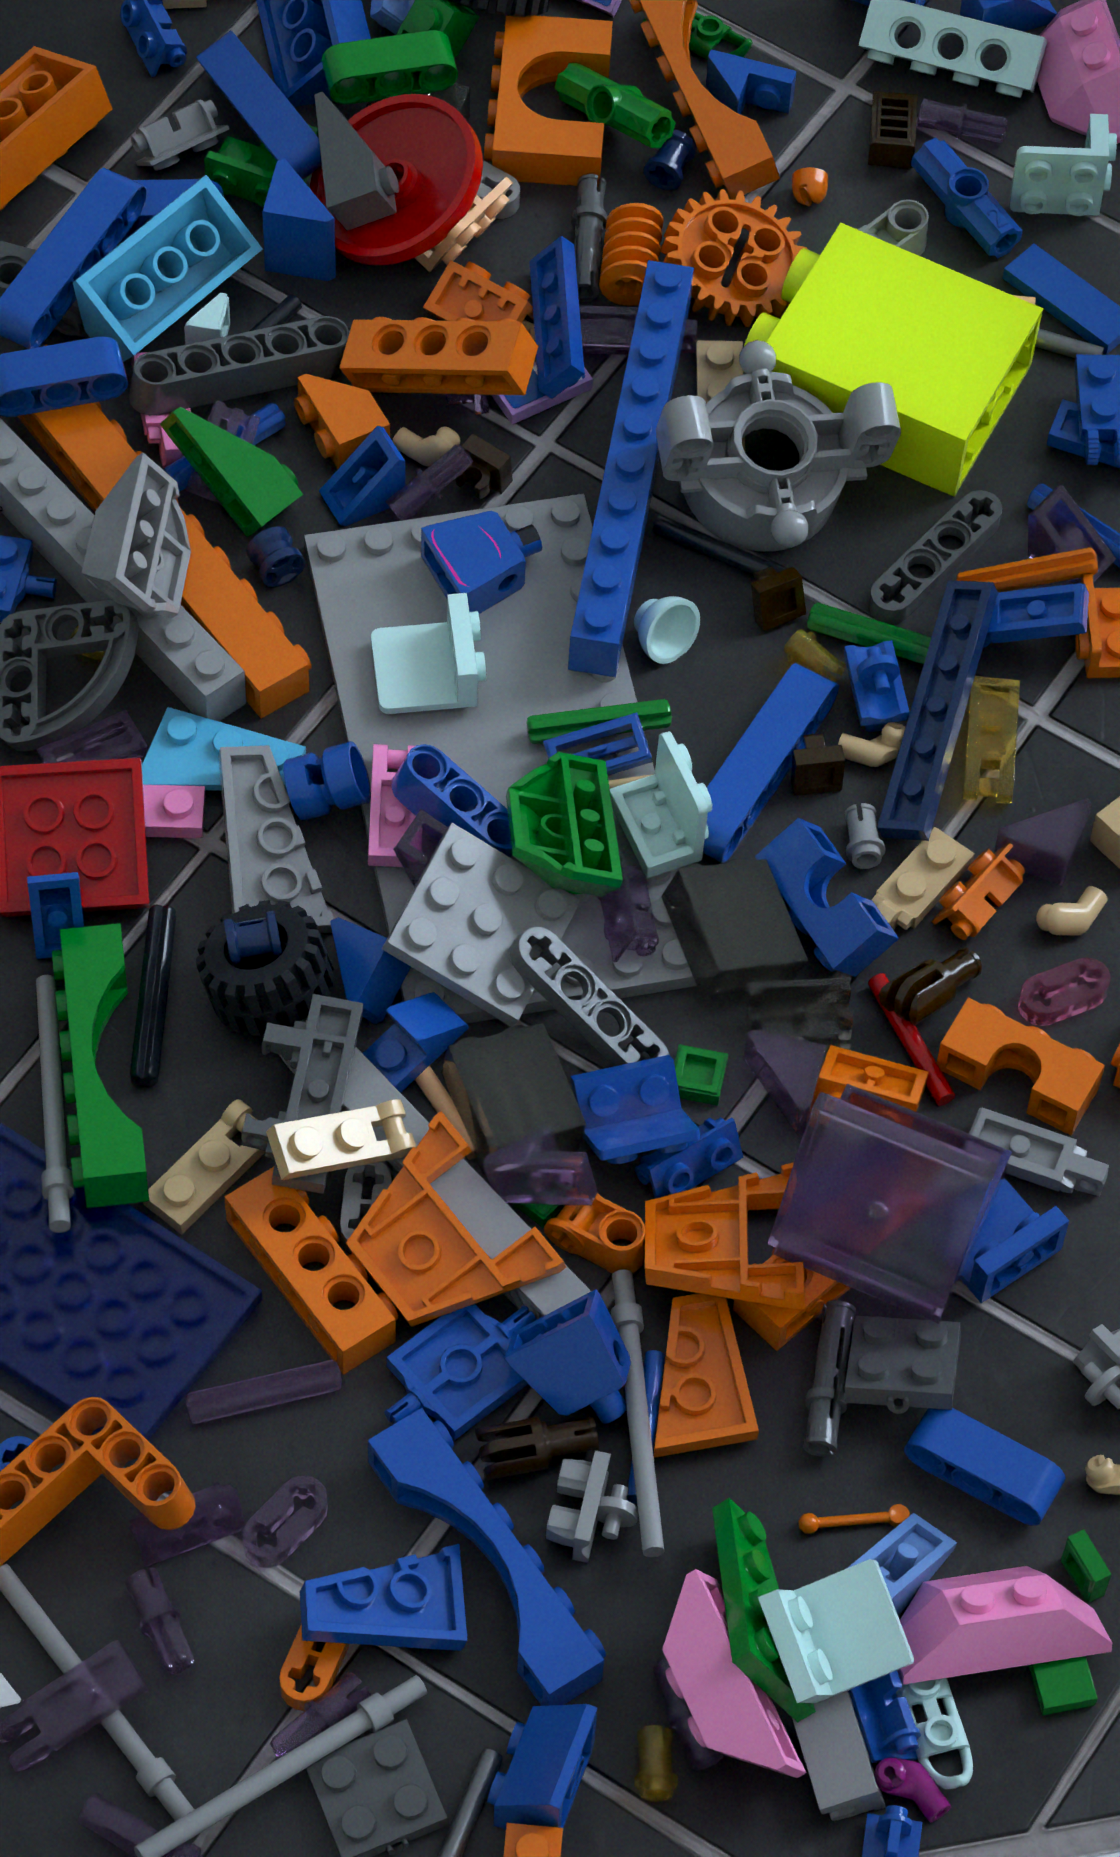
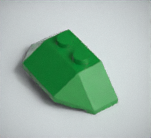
[506,752,623,897]

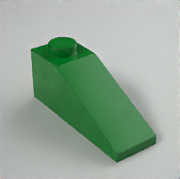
[160,407,303,538]

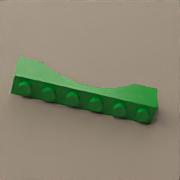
[52,923,149,1208]

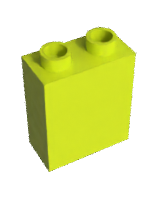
[744,223,1043,497]

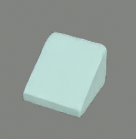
[184,293,230,345]

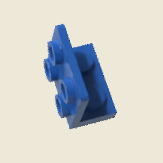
[570,1055,701,1164]
[918,1171,1069,1303]

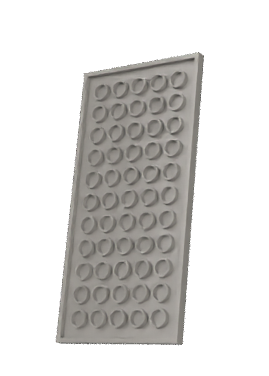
[304,494,707,1024]

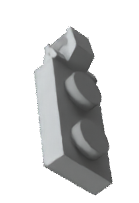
[961,1107,1109,1196]

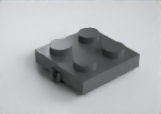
[845,1316,961,1414]
[306,1719,449,1857]

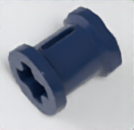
[643,130,697,190]
[224,911,282,964]

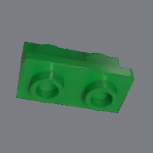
[204,136,310,207]

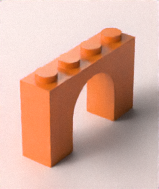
[484,15,613,187]

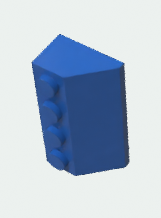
[256,0,371,107]

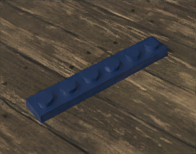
[877,580,998,841]

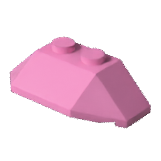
[1037,0,1120,144]
[897,1566,1113,1685]
[662,1569,806,1778]

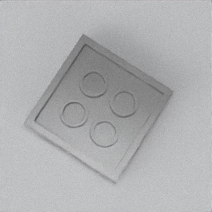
[382,823,581,1027]

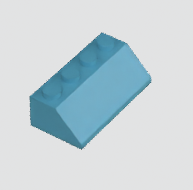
[73,175,263,362]

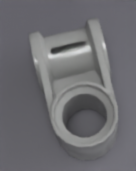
[858,199,929,256]

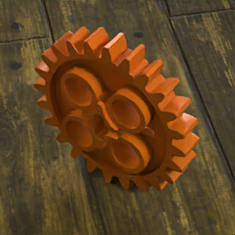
[660,189,807,327]

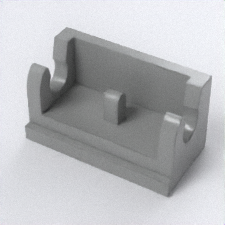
[792,1690,886,1821]

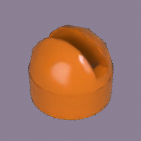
[792,167,828,206]

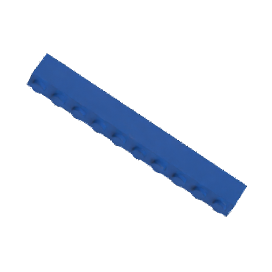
[568,260,694,677]

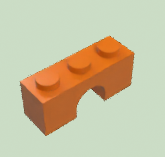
[937,998,1105,1136]

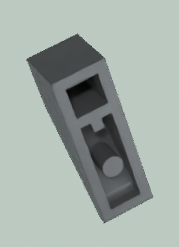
[314,92,399,231]

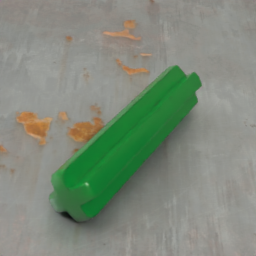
[807,603,931,664]
[527,699,672,744]

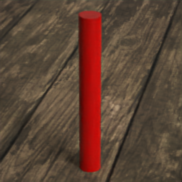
[868,973,955,1106]

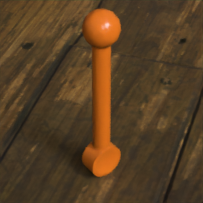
[798,1504,910,1534]

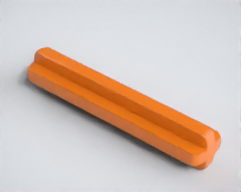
[956,547,1098,592]

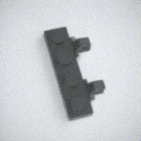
[241,994,363,1194]

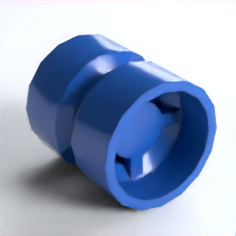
[283,741,371,821]

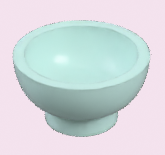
[634,596,700,664]

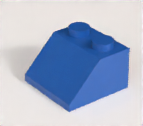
[487,1704,598,1830]

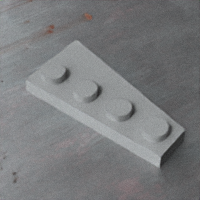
[218,745,334,933]

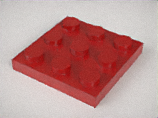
[0,758,150,917]

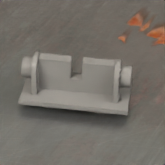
[131,99,229,171]

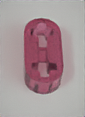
[1018,957,1111,1026]

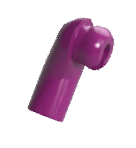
[874,1758,952,1822]

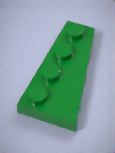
[712,1498,816,1722]

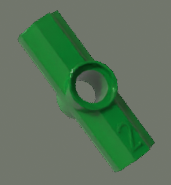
[554,63,676,148]

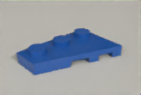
[299,1544,468,1651]

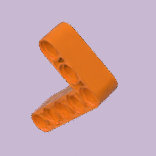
[0,1397,196,1566]

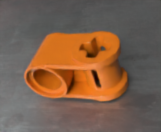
[544,1184,645,1274]

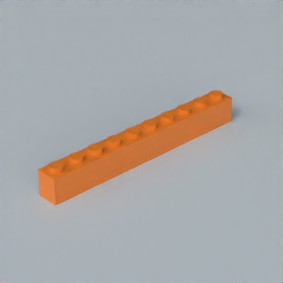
[17,344,312,719]

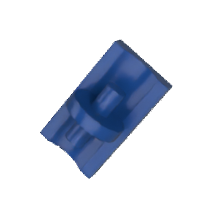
[844,640,910,732]

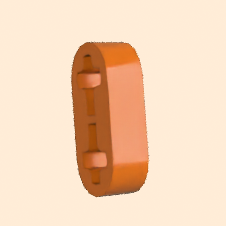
[279,1625,350,1711]

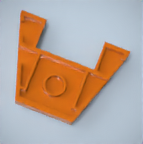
[346,1111,566,1327]
[645,1162,805,1310]

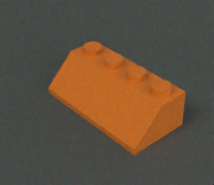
[0,46,113,211]

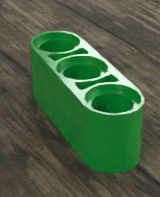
[321,30,458,104]

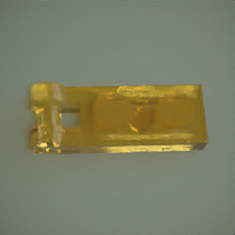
[962,676,1020,804]

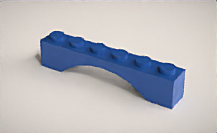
[368,1408,606,1706]

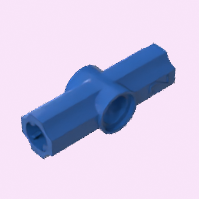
[911,137,1022,259]

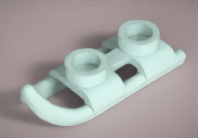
[896,1677,973,1789]

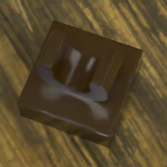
[455,433,513,499]
[751,567,806,631]
[791,733,845,795]

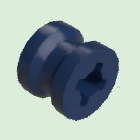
[246,526,305,587]

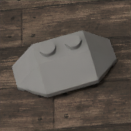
[81,453,191,618]

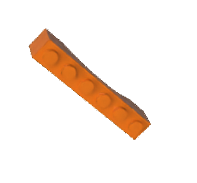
[628,0,780,200]

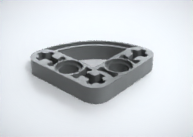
[0,599,139,751]

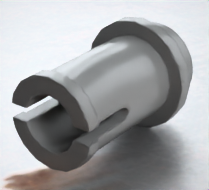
[845,803,885,869]

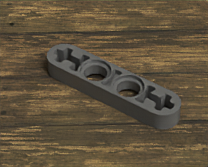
[869,490,1002,624]
[509,926,669,1067]

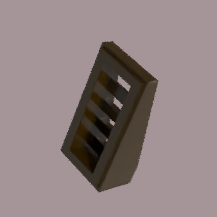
[868,91,918,168]

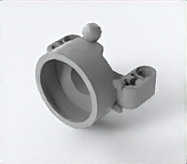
[656,340,901,552]

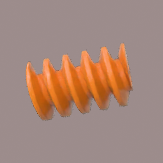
[599,203,664,306]

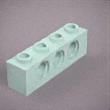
[858,0,1048,98]

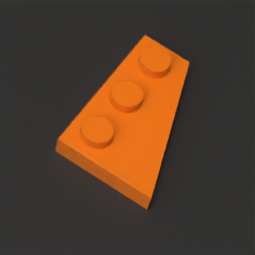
[654,1293,759,1458]

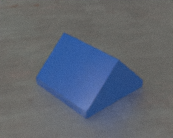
[262,158,336,281]

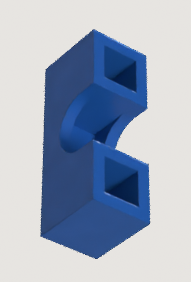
[755,818,899,977]

